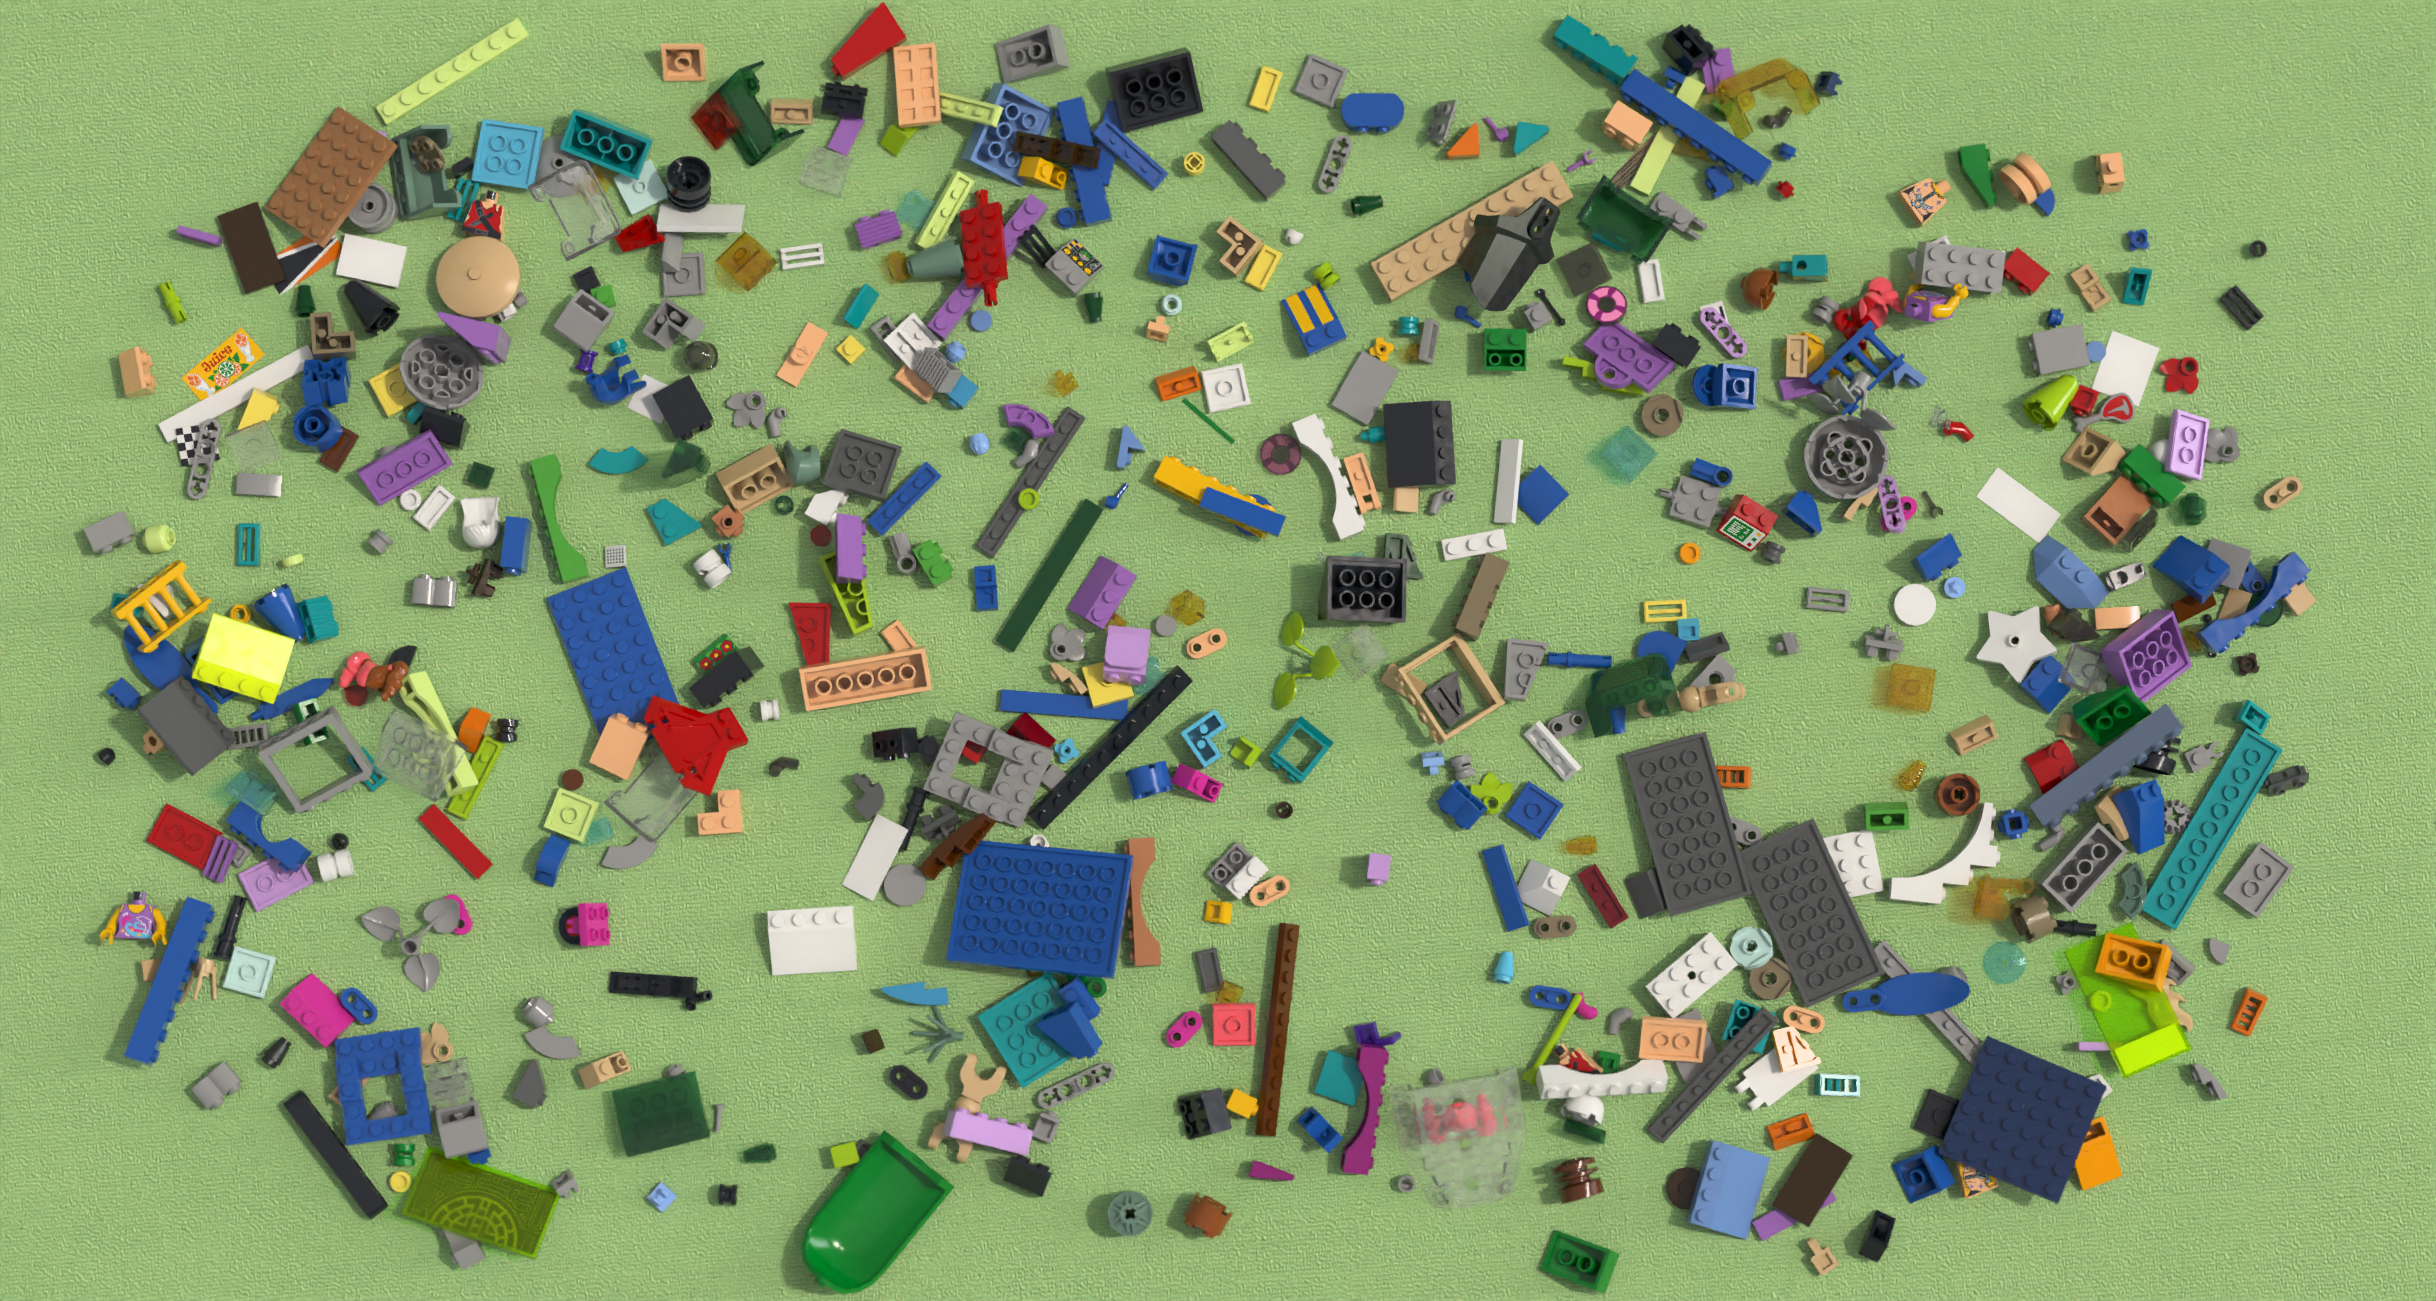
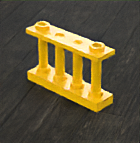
[110,560,212,653]

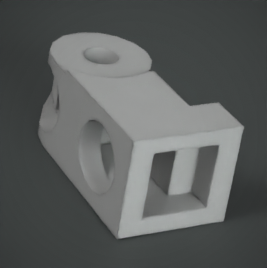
[2103,561,2148,593]

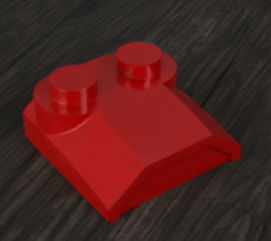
[2024,739,2079,795]

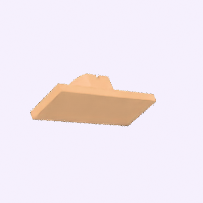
[776,322,829,388]

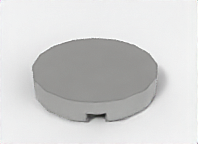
[884,864,926,906]

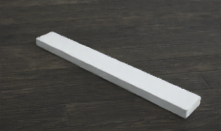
[158,344,313,443]

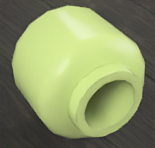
[142,524,176,553]

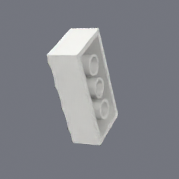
[1644,932,1738,1018]

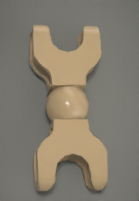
[1638,682,1746,717]
[928,1052,1007,1163]

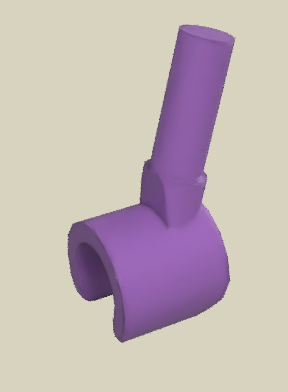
[1484,116,1509,142]
[1567,150,1596,172]

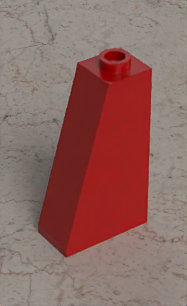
[831,2,907,81]

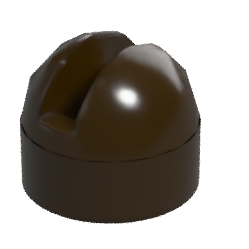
[1275,801,1293,819]

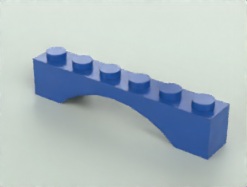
[2195,552,2311,654]

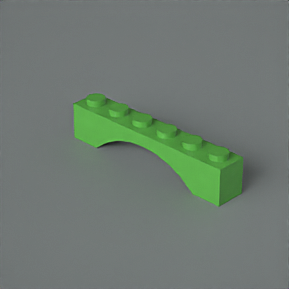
[528,454,590,584]

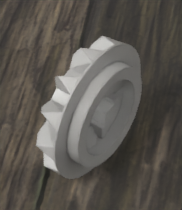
[2164,800,2192,834]

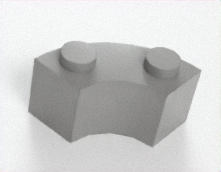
[439,1225,486,1270]

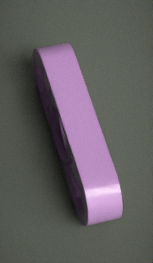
[1699,307,1747,359]
[1877,475,1906,534]

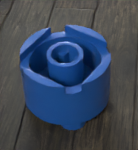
[293,405,343,452]
[1125,761,1173,800]

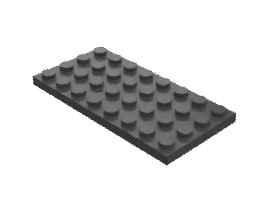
[1624,732,1752,917]
[1740,818,1885,1008]

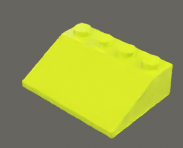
[192,612,295,704]

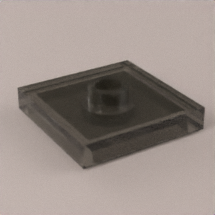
[1556,241,1613,298]
[2123,508,2158,553]

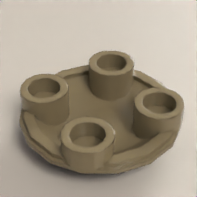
[409,135,445,172]

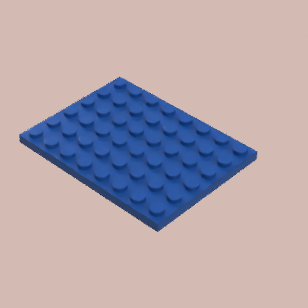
[946,841,1134,979]

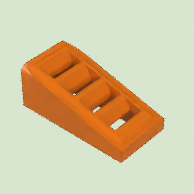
[1716,766,1752,789]
[2230,987,2268,1037]

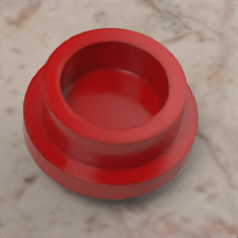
[1776,180,1795,199]

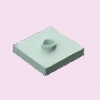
[613,159,668,216]
[223,946,277,999]

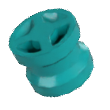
[1398,317,1419,336]

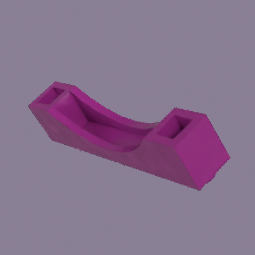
[1340,1043,1389,1175]

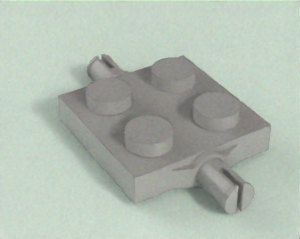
[1659,475,1728,529]

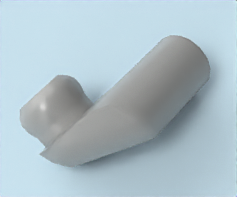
[767,407,787,438]
[1015,439,1039,468]
[1428,489,1455,515]

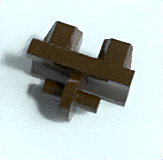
[465,558,503,597]

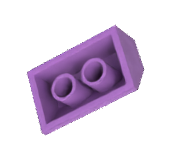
[835,513,866,583]
[1068,555,1137,631]

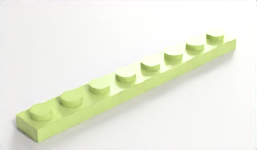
[376,18,530,126]

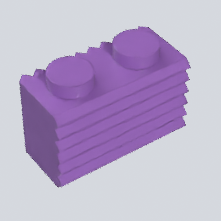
[855,209,903,250]

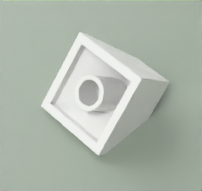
[1517,859,1570,916]

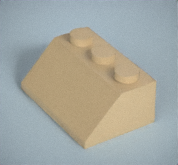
[716,444,795,515]

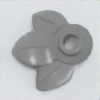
[726,391,766,428]
[2204,426,2240,463]
[1050,623,1087,662]

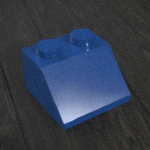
[1910,533,1962,582]
[2017,656,2077,714]
[1892,1144,1955,1203]

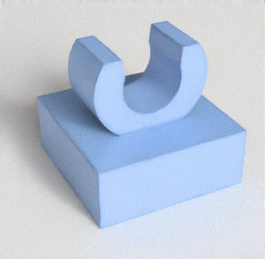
[1421,751,1444,775]
[647,1182,677,1212]

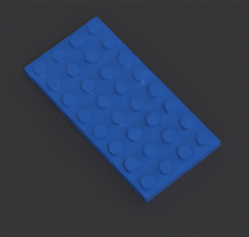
[547,567,679,740]

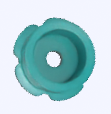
[608,338,628,356]

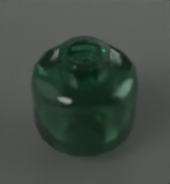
[2179,493,2206,526]

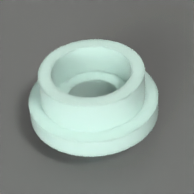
[1161,294,1182,316]

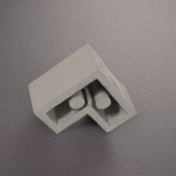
[642,297,706,350]

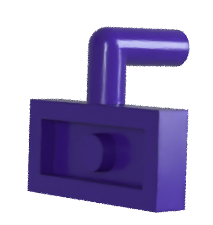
[1353,1021,1401,1046]

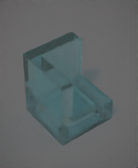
[587,816,615,846]

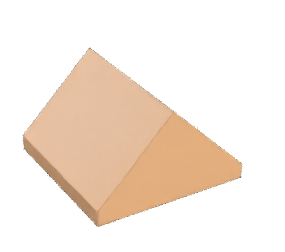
[661,43,706,81]

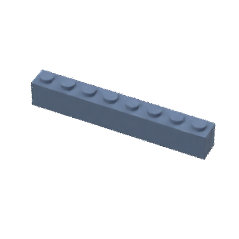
[2029,704,2185,829]

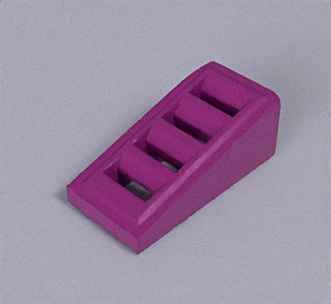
[1249,1160,1294,1181]

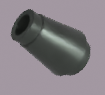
[261,1036,291,1069]

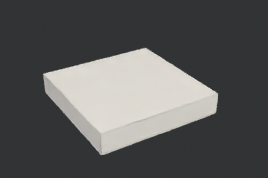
[1201,363,1251,413]

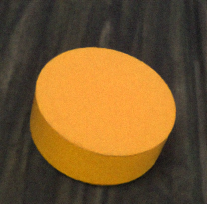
[1679,543,1700,564]

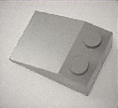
[996,24,1070,84]

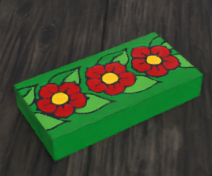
[693,634,739,675]

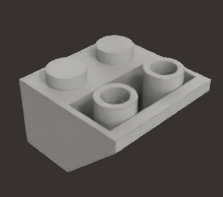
[552,289,615,353]
[435,1100,488,1159]

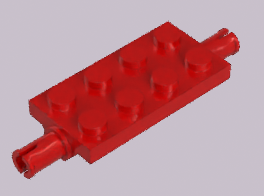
[960,189,1008,307]

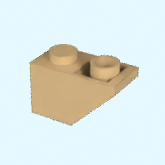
[578,1051,632,1090]

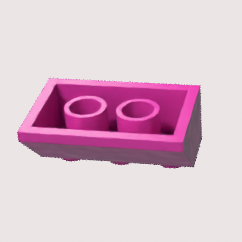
[280,973,356,1048]

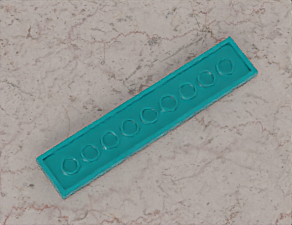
[2141,728,2283,930]

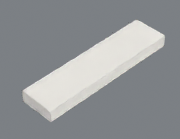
[1494,439,1523,524]

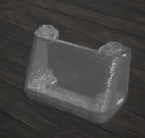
[527,159,622,261]
[603,741,699,842]

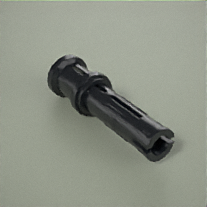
[901,786,931,851]
[213,895,247,960]

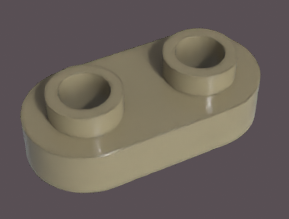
[1533,915,1576,939]

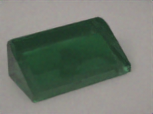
[1562,1118,1606,1144]

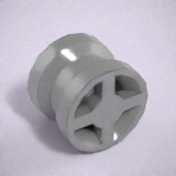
[367,528,394,554]

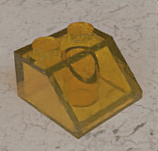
[716,232,777,292]
[1972,875,2010,922]

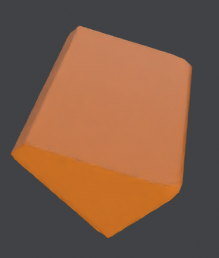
[1155,366,1202,402]
[1766,1113,1814,1151]

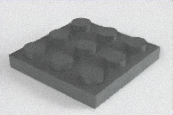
[823,429,902,503]

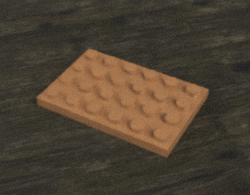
[264,106,398,248]

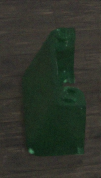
[1576,175,1674,265]

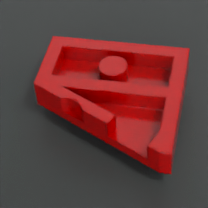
[613,214,665,252]

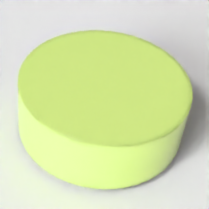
[281,553,304,568]

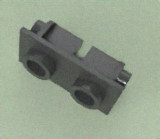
[2264,765,2309,797]

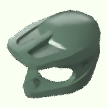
[783,440,821,485]

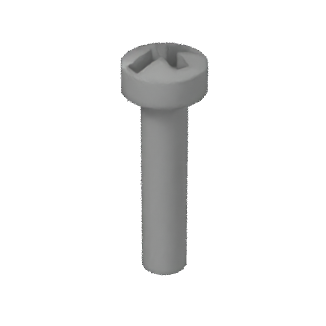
[715,1104,724,1132]

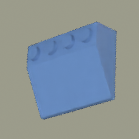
[960,83,1055,187]
[1686,1139,1770,1240]

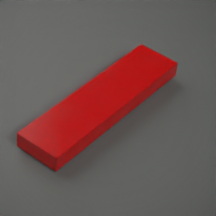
[419,804,494,879]

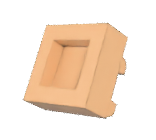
[1146,315,1170,342]

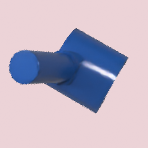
[1454,305,1481,328]
[1105,483,1129,509]
[718,542,732,572]

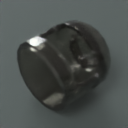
[684,341,719,372]

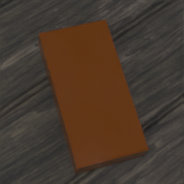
[319,426,360,472]

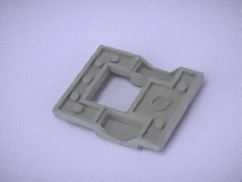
[923,711,1054,828]

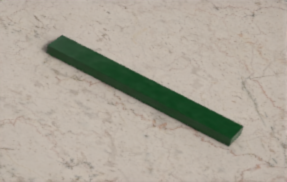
[996,499,1104,652]

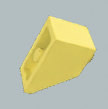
[237,387,280,431]

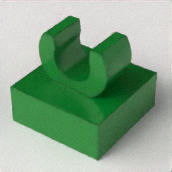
[1597,1050,1621,1074]

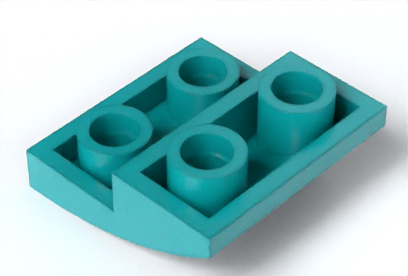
[1314,1049,1363,1106]

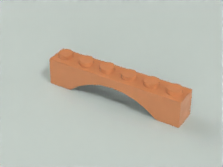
[1125,837,1161,967]

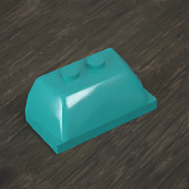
[560,109,653,180]

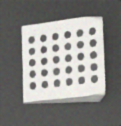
[605,545,627,568]

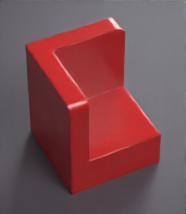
[961,740,987,765]

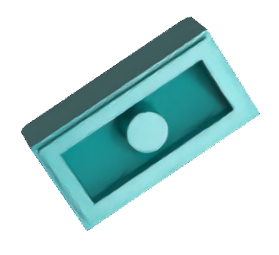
[843,283,879,329]

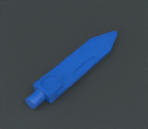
[251,678,334,721]

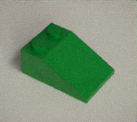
[2072,685,2152,747]
[1540,1230,1619,1294]

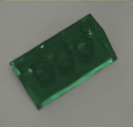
[661,438,711,488]

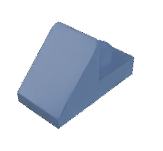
[1888,353,1927,388]
[1116,425,1145,470]

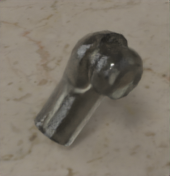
[1762,106,1793,129]

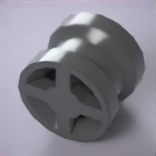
[1760,541,1786,565]

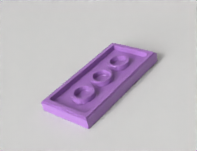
[357,429,453,506]

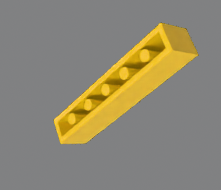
[1153,456,1277,540]

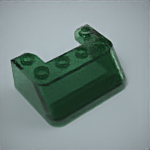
[1585,652,1683,738]

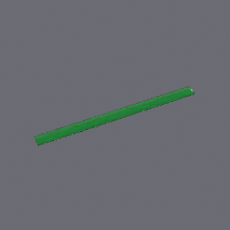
[1182,398,1235,444]

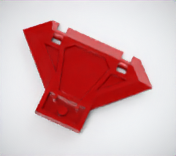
[644,695,749,796]

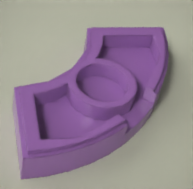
[1003,404,1054,439]

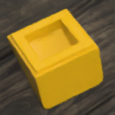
[1204,900,1233,924]

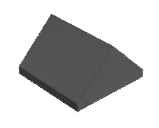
[1625,868,1667,919]

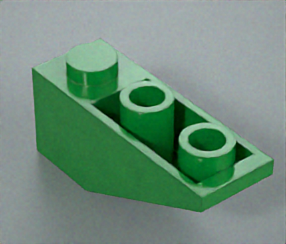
[1957,144,1997,209]

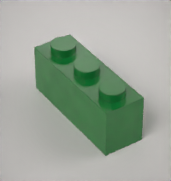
[2118,443,2186,509]

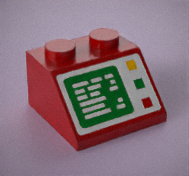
[1716,494,1778,552]

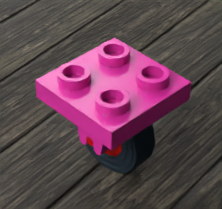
[558,903,611,946]

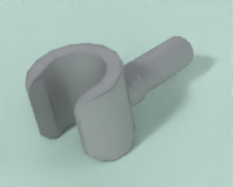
[514,287,528,308]

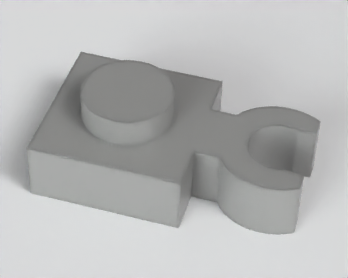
[2183,742,2224,773]

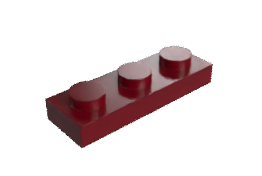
[1577,864,1629,929]

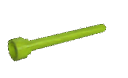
[1521,994,1582,1086]

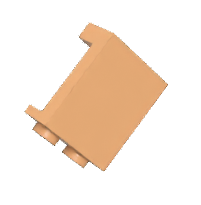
[589,713,651,780]

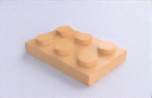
[1638,1016,1707,1063]

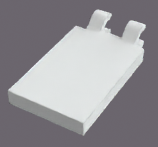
[1734,1048,1819,1111]

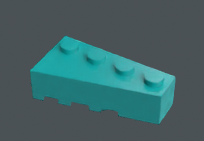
[1552,15,1638,86]

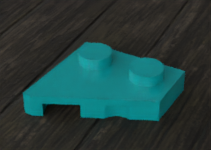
[647,499,702,546]

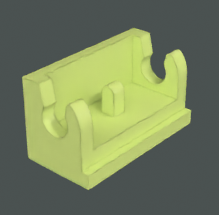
[1207,321,1254,362]

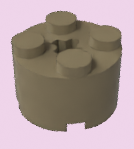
[2010,895,2057,944]

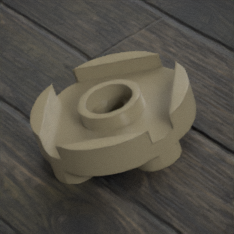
[1641,394,1684,437]
[1748,958,1791,1000]

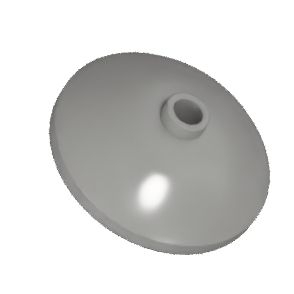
[535,135,593,197]

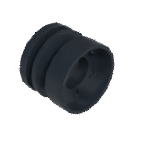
[666,156,711,213]
[2132,738,2182,776]

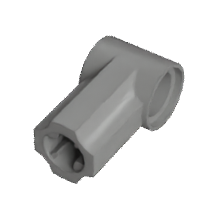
[889,532,918,576]

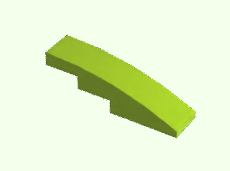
[1561,356,1644,397]

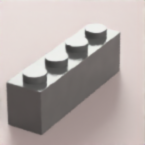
[1211,120,1286,201]

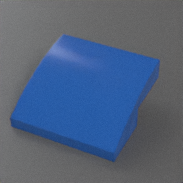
[1517,465,1569,525]

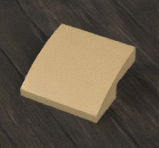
[2094,785,2129,841]

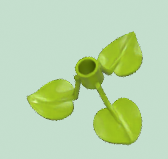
[1274,611,1341,710]

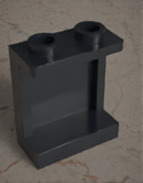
[652,375,714,442]

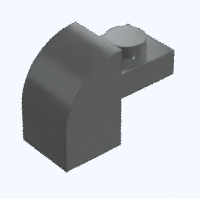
[852,772,885,821]

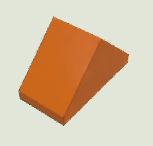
[1446,123,1479,160]
[458,707,492,754]

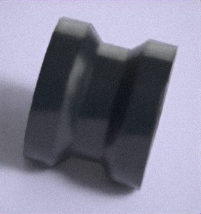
[718,1184,738,1206]

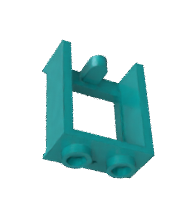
[1269,716,1334,783]

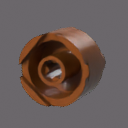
[1934,773,1980,817]
[1183,1192,1233,1239]

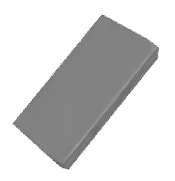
[661,232,684,272]
[2159,939,2195,986]

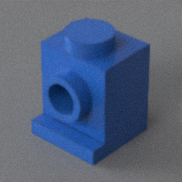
[1704,165,1734,200]
[106,678,143,711]

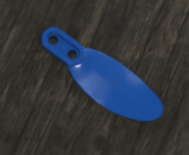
[124,624,219,714]
[1843,972,1970,1015]

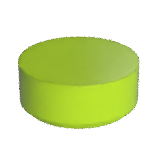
[1018,488,1040,510]

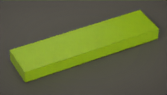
[447,735,505,820]

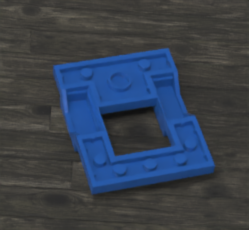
[335,1027,433,1146]

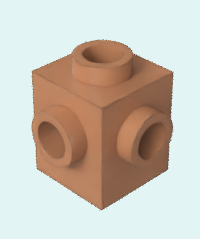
[712,504,745,539]

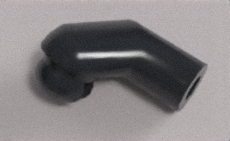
[684,990,713,1011]

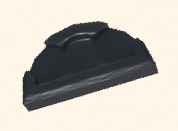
[388,645,418,677]

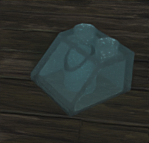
[1599,425,1658,485]
[224,769,281,815]

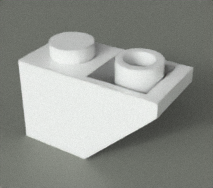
[805,489,849,527]

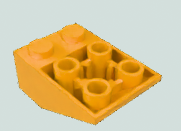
[2073,1116,2122,1191]

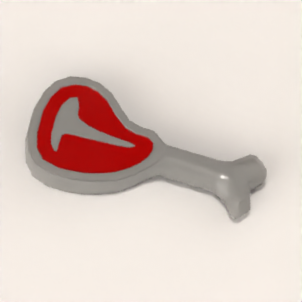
[2073,393,2135,433]

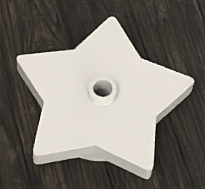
[1976,606,2057,684]

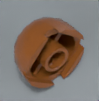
[1740,268,1779,311]

